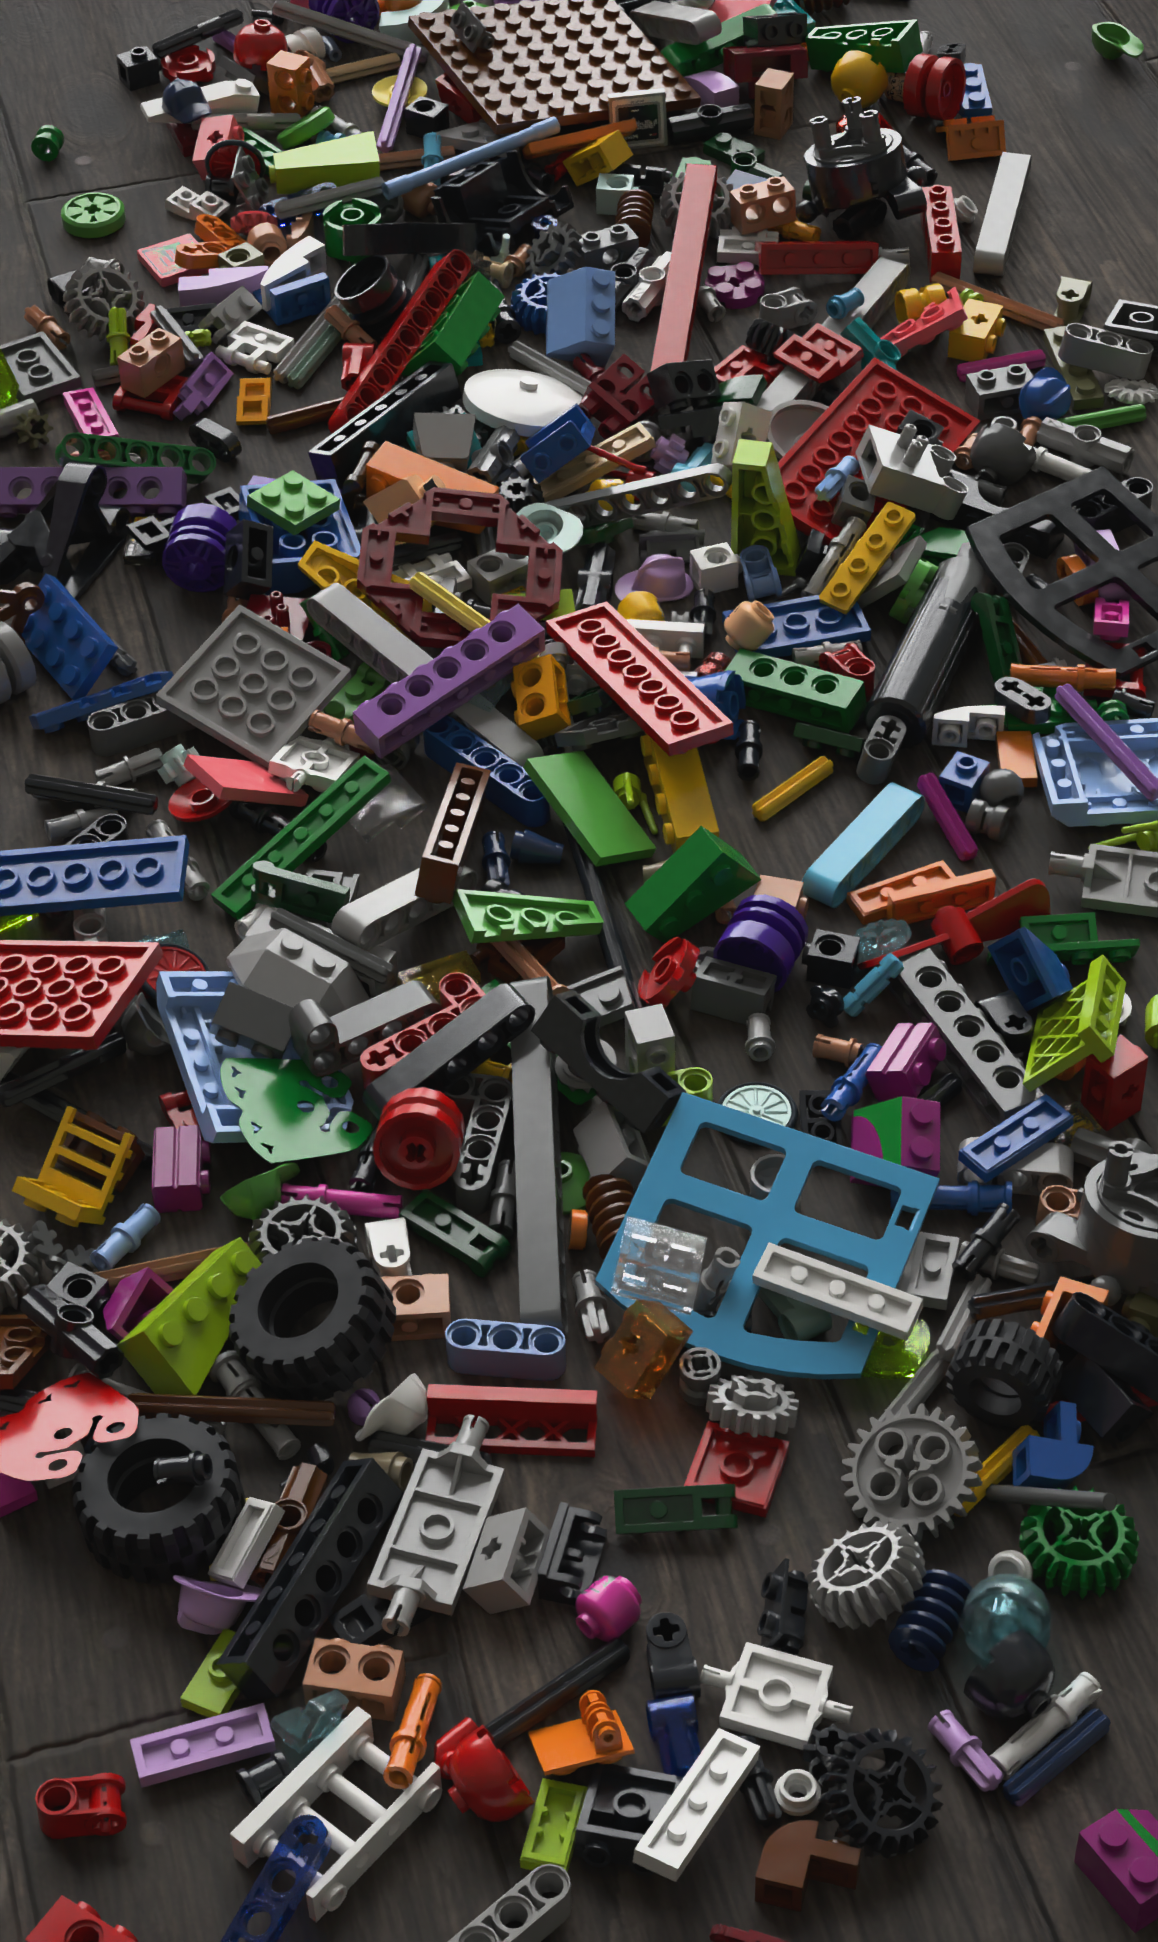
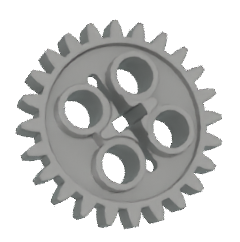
[841,1403,983,1542]

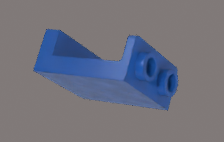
[520,403,596,484]

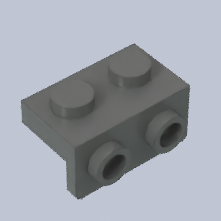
[217,55,269,96]

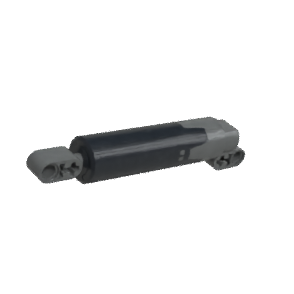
[856,542,1030,785]

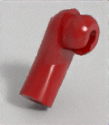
[434,1717,478,1780]

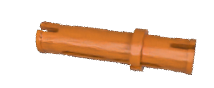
[1010,663,1116,692]
[383,1673,442,1789]

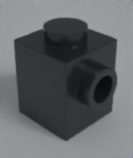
[116,46,162,92]

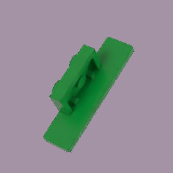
[986,912,1140,968]

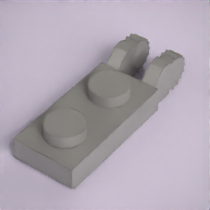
[198,285,263,344]

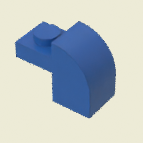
[1012,1401,1093,1490]

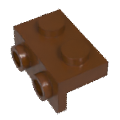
[57,1111,146,1194]

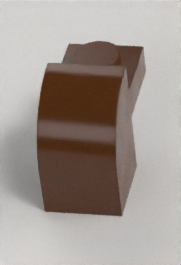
[755,1820,861,1912]

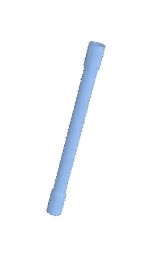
[382,117,560,200]

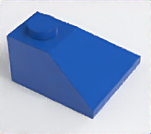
[988,926,1073,1011]

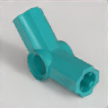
[840,317,901,370]

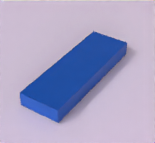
[958,1094,1074,1183]

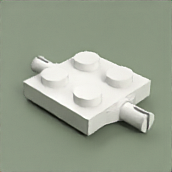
[268,736,360,792]
[700,1642,854,1750]

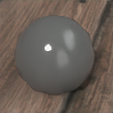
[980,768,1024,810]

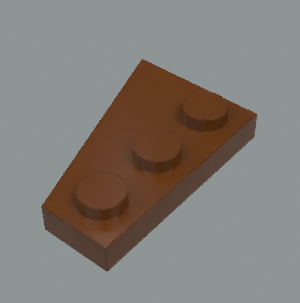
[0,1315,51,1391]

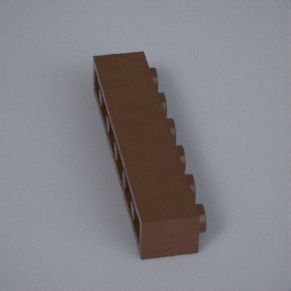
[414,762,491,904]

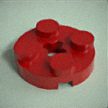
[160,45,216,83]
[637,937,700,1009]

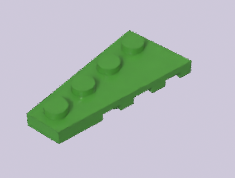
[452,889,604,944]

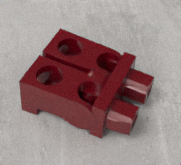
[579,354,659,440]

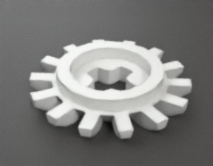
[1104,378,1158,405]

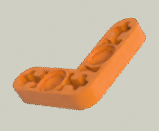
[174,214,246,269]

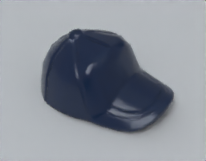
[162,78,212,124]

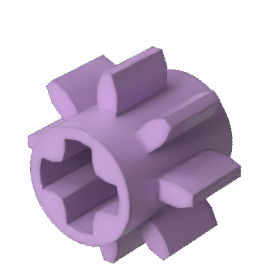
[650,434,689,475]

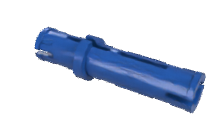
[821,1043,882,1121]

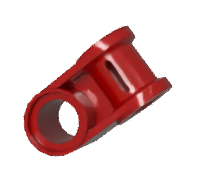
[819,643,875,702]
[35,1773,127,1839]

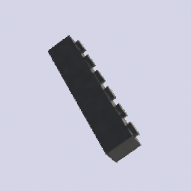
[308,361,462,489]

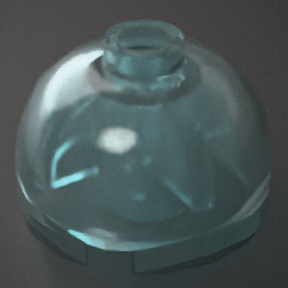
[960,1573,1052,1662]

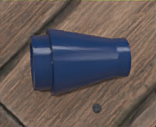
[510,829,564,866]

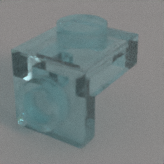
[270,1689,349,1754]

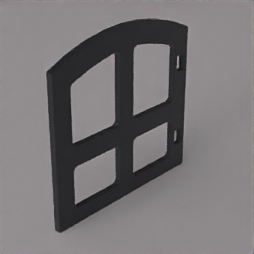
[965,466,1158,679]

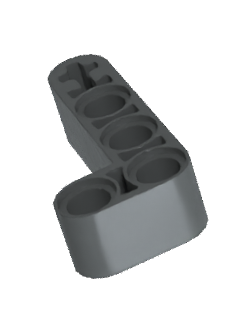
[289,980,443,1077]
[443,1073,514,1216]

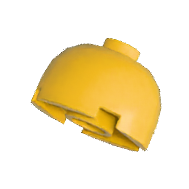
[831,50,888,108]

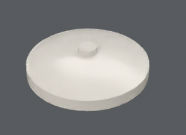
[462,369,583,437]

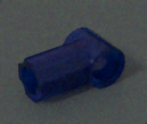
[646,1693,701,1777]

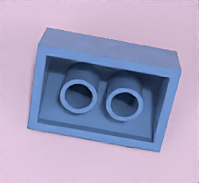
[546,266,615,367]

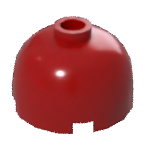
[233,19,288,71]
[447,1725,535,1822]

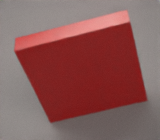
[684,1421,790,1518]

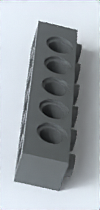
[887,947,1045,1127]

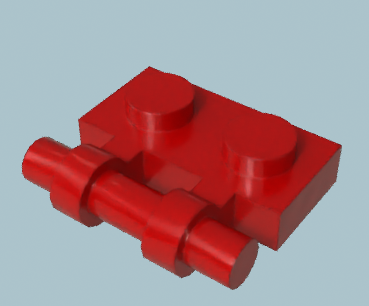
[714,345,784,388]

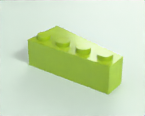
[731,439,801,577]

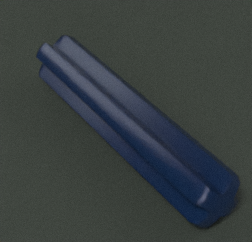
[1002,1708,1111,1807]

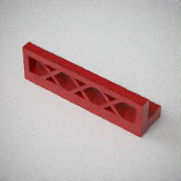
[755,241,879,275]
[425,1384,598,1457]

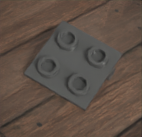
[231,146,269,216]

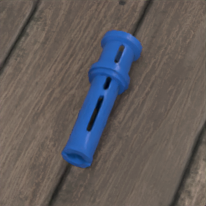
[891,1180,1012,1217]

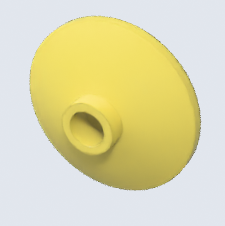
[372,75,428,108]

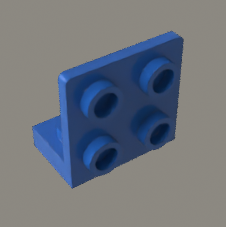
[253,272,331,326]

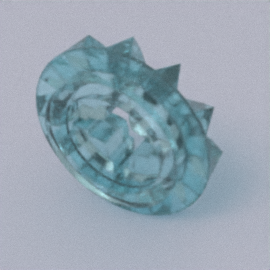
[854,918,912,956]

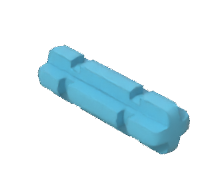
[843,953,904,1017]

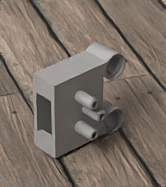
[856,424,968,520]

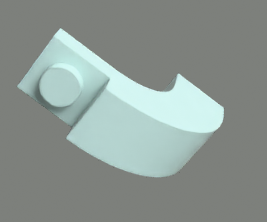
[379,0,450,45]

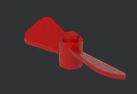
[857,878,1051,970]

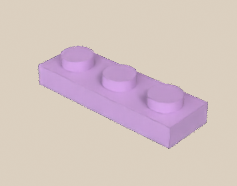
[130,1703,276,1788]

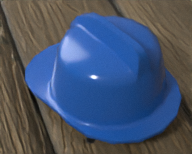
[1019,367,1071,421]

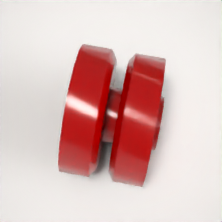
[903,53,966,121]
[372,1087,465,1190]

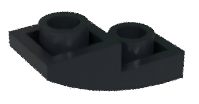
[799,1090,843,1146]

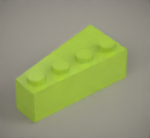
[117,1237,261,1396]

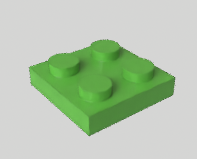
[247,470,340,536]

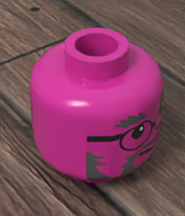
[575,1575,642,1642]

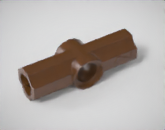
[250,1462,329,1589]

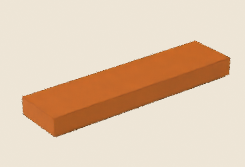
[522,118,638,160]

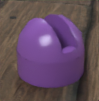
[347,1388,380,1426]

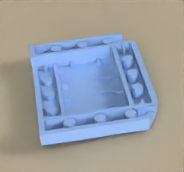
[1032,718,1158,827]
[156,971,354,1143]

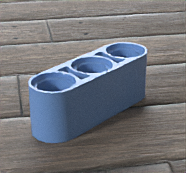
[445,1319,566,1381]

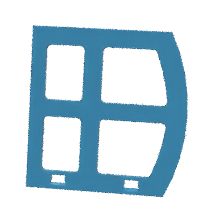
[595,1092,940,1379]

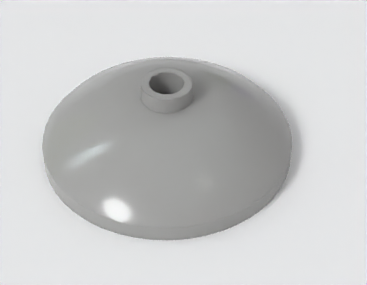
[766,400,828,460]

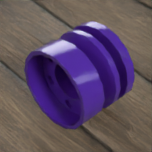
[309,0,380,43]
[162,503,237,592]
[713,894,808,993]

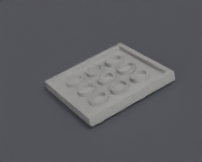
[156,604,351,769]

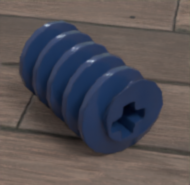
[888,1569,974,1672]

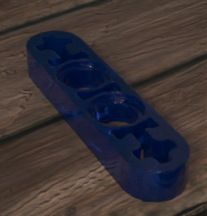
[220,1814,332,1942]

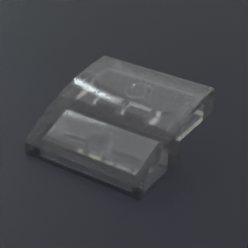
[348,763,428,843]
[610,1216,707,1315]

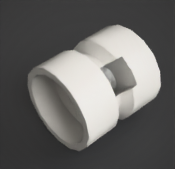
[285,26,326,60]

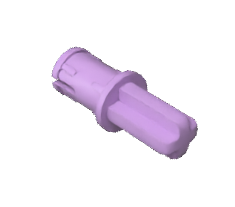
[928,1710,1003,1792]

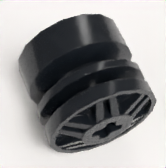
[334,255,413,337]

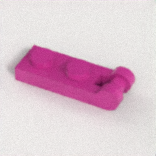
[1093,597,1129,641]

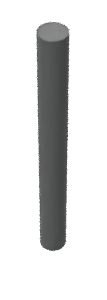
[986,1484,1116,1511]

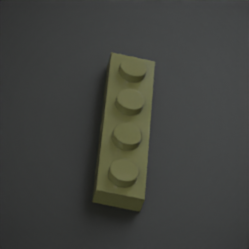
[1043,326,1104,411]

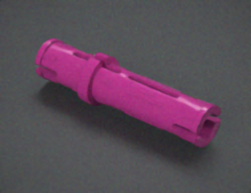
[281,1183,403,1219]

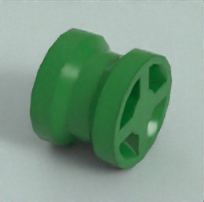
[31,125,64,161]

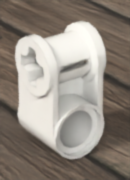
[364,1217,412,1277]

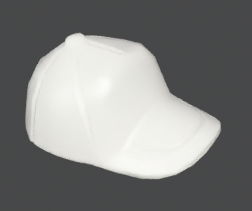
[355,1373,428,1441]

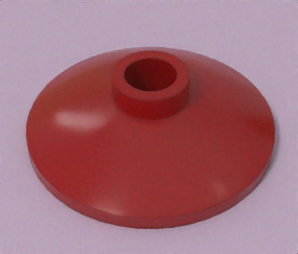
[168,778,233,822]

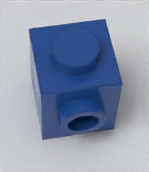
[939,751,990,813]

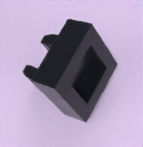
[795,529,830,577]

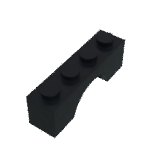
[930,472,1064,559]
[531,990,687,1134]

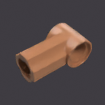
[294,50,335,103]

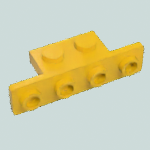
[819,502,916,614]

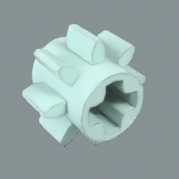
[157,744,200,787]

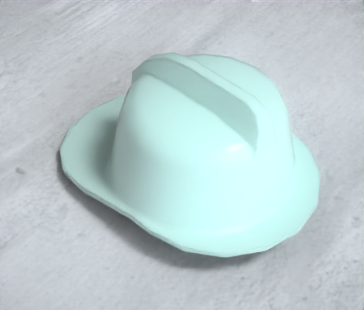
[516,503,584,553]

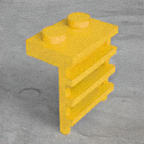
[12,1106,135,1227]

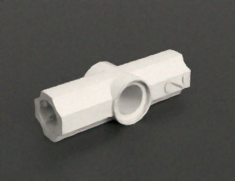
[622,251,671,322]

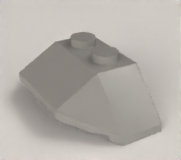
[226,928,370,1017]

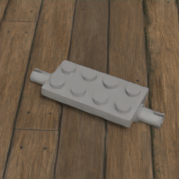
[1048,844,1158,917]
[367,1414,505,1636]

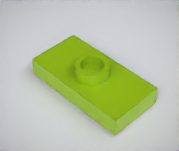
[180,1629,241,1718]
[520,1778,588,1873]

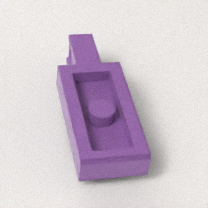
[173,351,234,422]

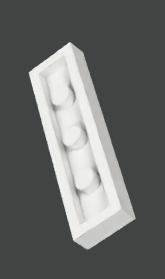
[752,1242,923,1341]
[633,1728,760,1882]

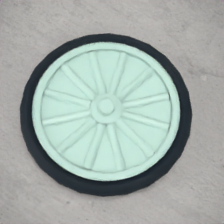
[717,1082,798,1146]

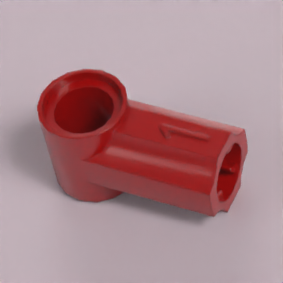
[341,343,376,391]

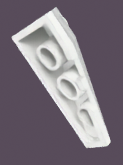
[140,79,260,124]

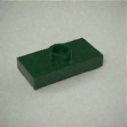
[576,517,634,546]

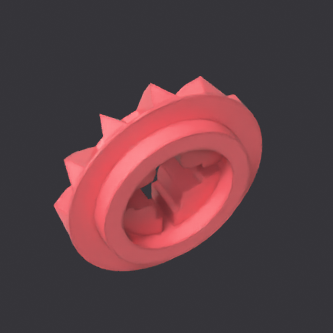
[230,211,277,235]

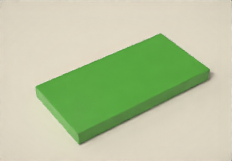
[523,751,656,867]

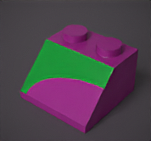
[850,1096,940,1188]
[1074,1809,1158,1933]

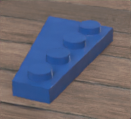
[29,671,174,734]

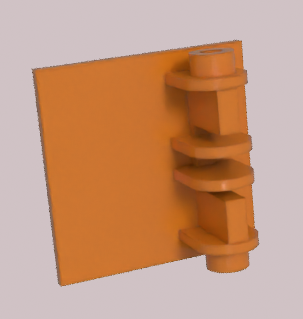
[528,1690,635,1776]

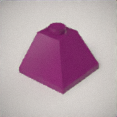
[103,1267,174,1341]

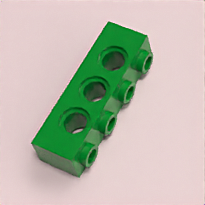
[725,648,867,734]

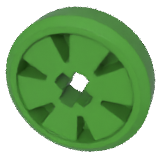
[277,106,335,150]
[61,192,126,238]

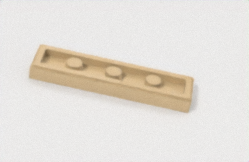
[533,422,656,502]

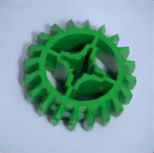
[1019,1485,1139,1600]

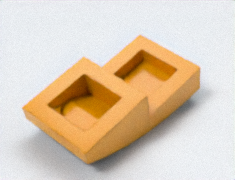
[236,378,272,425]

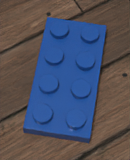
[10,573,118,700]
[722,594,871,658]

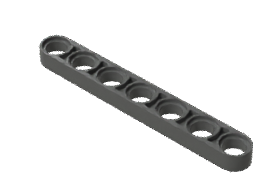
[545,463,732,527]

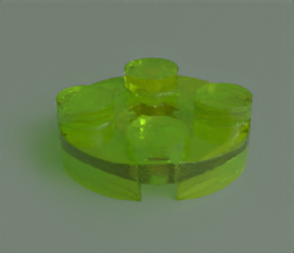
[853,1318,931,1379]

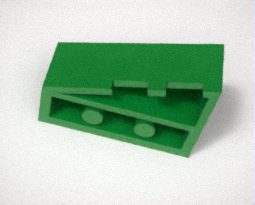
[625,826,762,944]

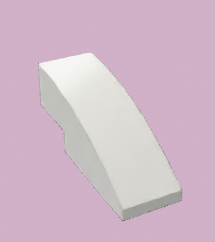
[260,236,327,311]

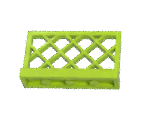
[1022,955,1126,1092]

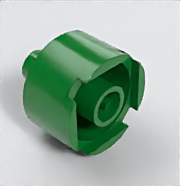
[323,198,382,265]

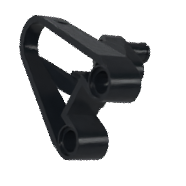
[0,462,131,601]

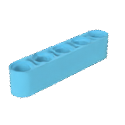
[802,782,925,908]

